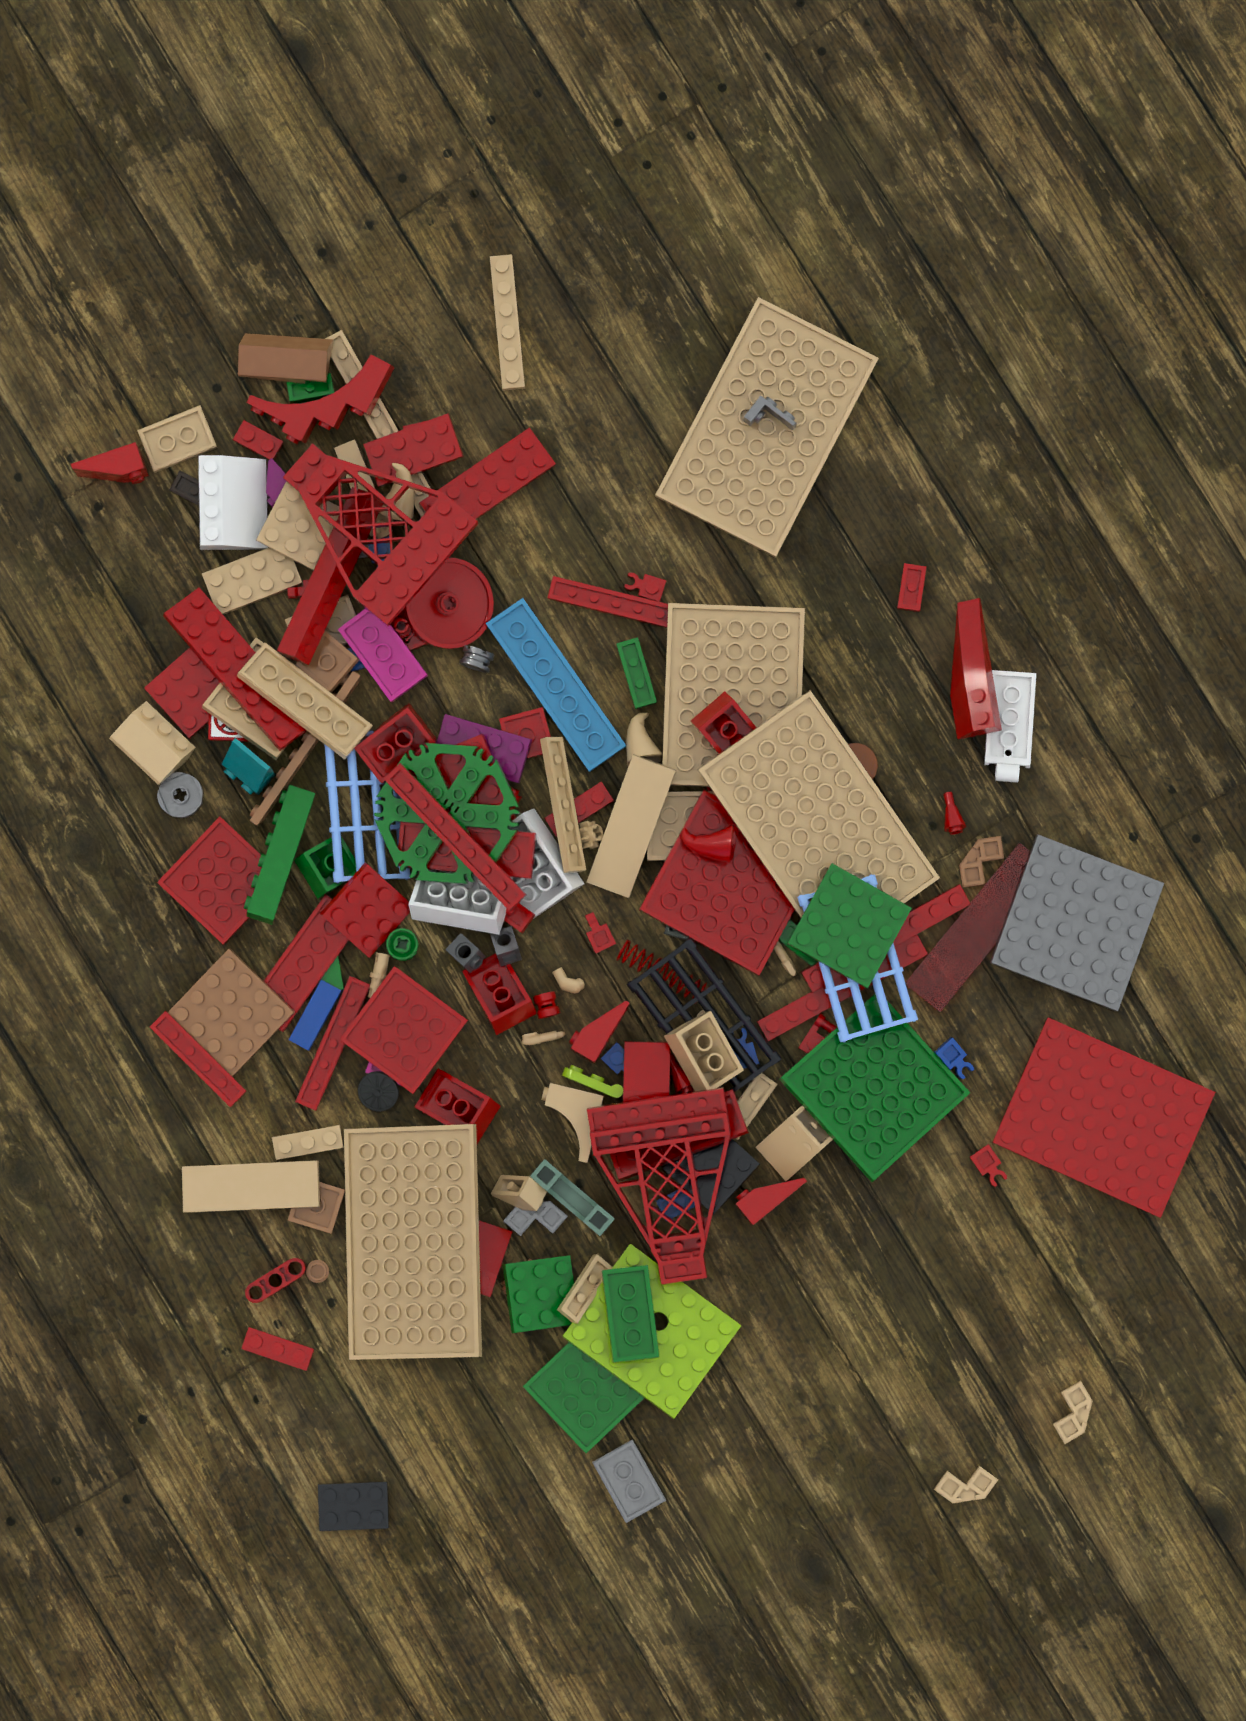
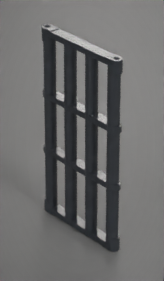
[627,938,782,1092]

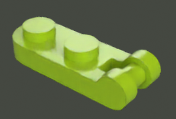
[561,1065,623,1099]

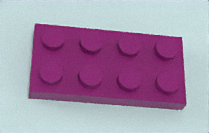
[436,714,532,783]

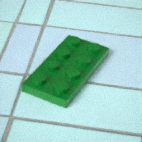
[601,1265,659,1363]

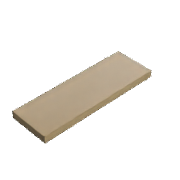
[237,643,373,760]
[587,754,676,898]
[182,1161,320,1213]

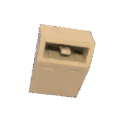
[755,1106,833,1181]

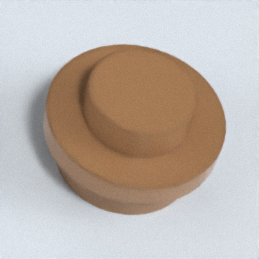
[306,1260,329,1283]

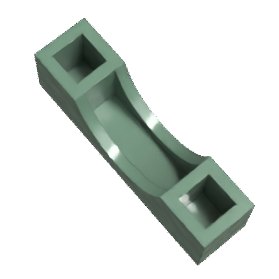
[530,1159,615,1236]

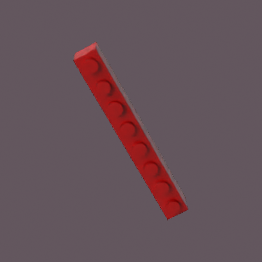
[277,487,383,665]

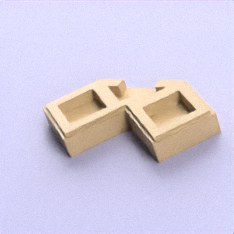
[1053,1381,1093,1444]
[934,1466,998,1503]

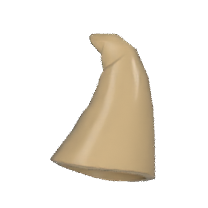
[379,463,414,520]
[626,712,663,766]

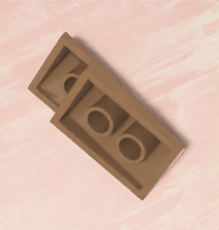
[238,333,333,384]

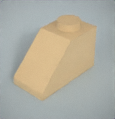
[491,1175,547,1211]

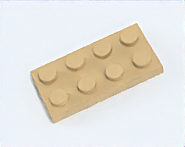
[202,548,303,615]

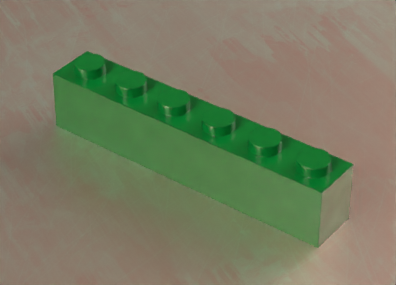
[244,785,315,925]

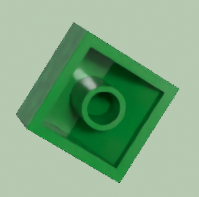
[294,836,356,899]

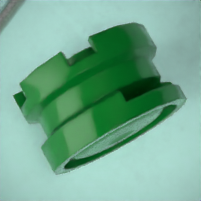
[386,928,419,961]

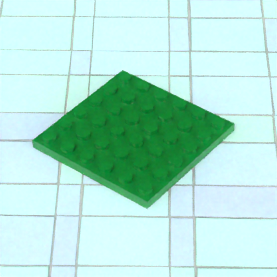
[779,994,970,1182]

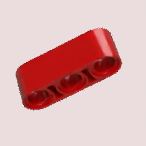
[245,1258,307,1303]

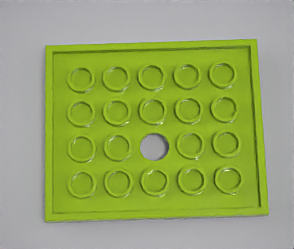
[562,1244,741,1419]

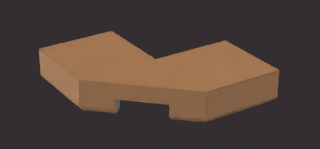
[959,836,1004,888]

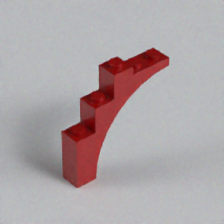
[246,355,394,445]

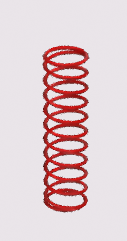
[616,939,707,1004]

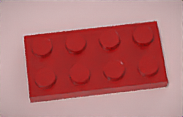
[363,413,464,487]

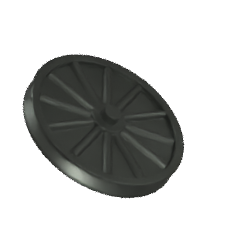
[358,1071,399,1112]

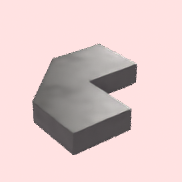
[504,1201,568,1236]

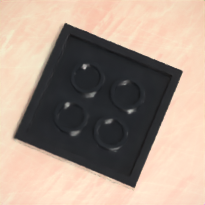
[663,1139,760,1215]

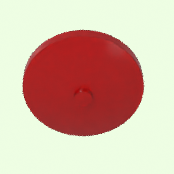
[404,558,494,649]

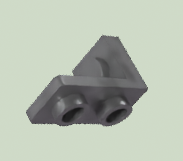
[743,396,797,430]

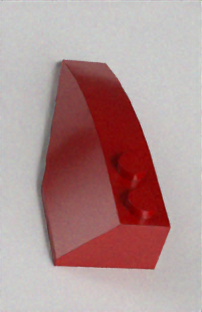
[950,598,1002,740]

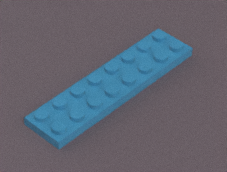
[486,598,626,772]

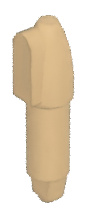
[774,941,797,976]
[522,1031,565,1045]

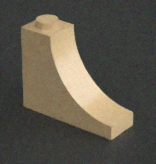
[541,1083,604,1163]

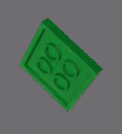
[503,1255,574,1333]

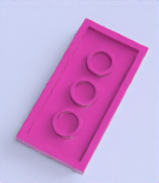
[338,608,428,702]

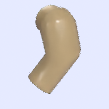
[552,967,585,994]

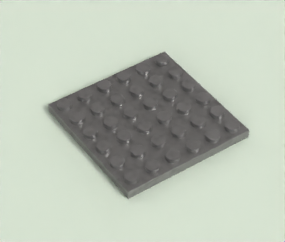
[990,835,1164,1011]

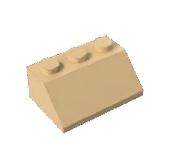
[109,701,196,785]
[664,1011,744,1092]

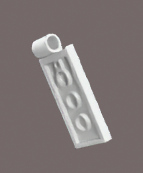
[984,670,1036,783]

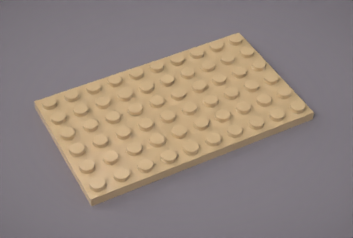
[655,297,879,558]
[697,690,940,918]
[344,1124,482,1360]

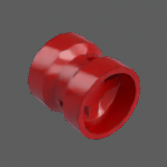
[533,991,560,1019]

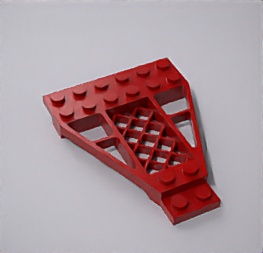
[283,443,479,626]
[587,1087,731,1285]

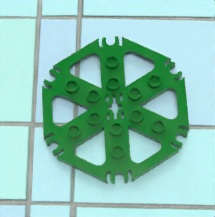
[374,743,520,884]

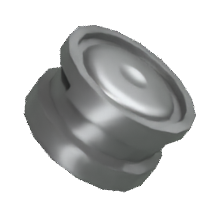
[459,645,494,673]

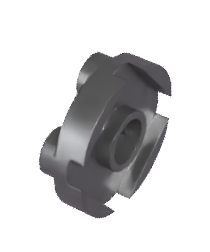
[157,772,204,818]

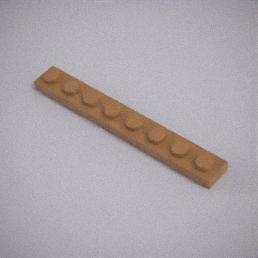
[250,671,362,828]

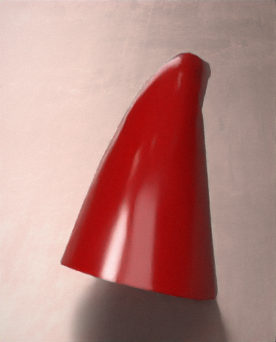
[681,825,736,863]

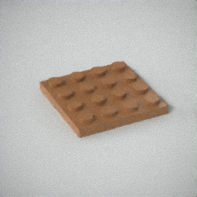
[168,948,295,1077]

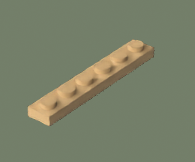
[490,254,525,391]
[540,737,586,873]

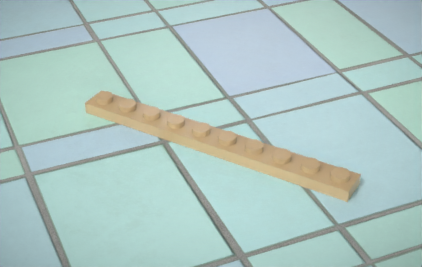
[325,330,430,517]

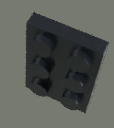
[318,1481,389,1531]

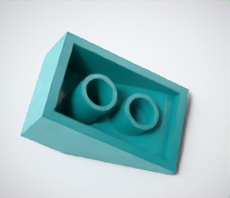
[222,738,276,795]

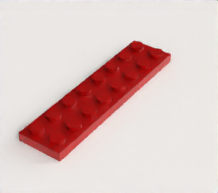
[163,588,307,751]

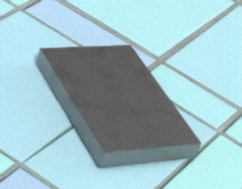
[592,1439,666,1523]

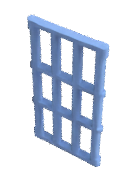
[324,731,411,883]
[797,874,918,1042]

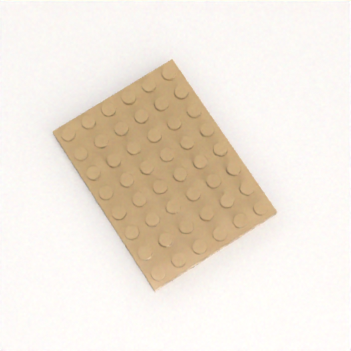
[662,603,805,787]

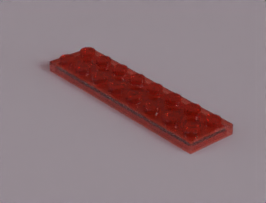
[905,843,1030,1013]

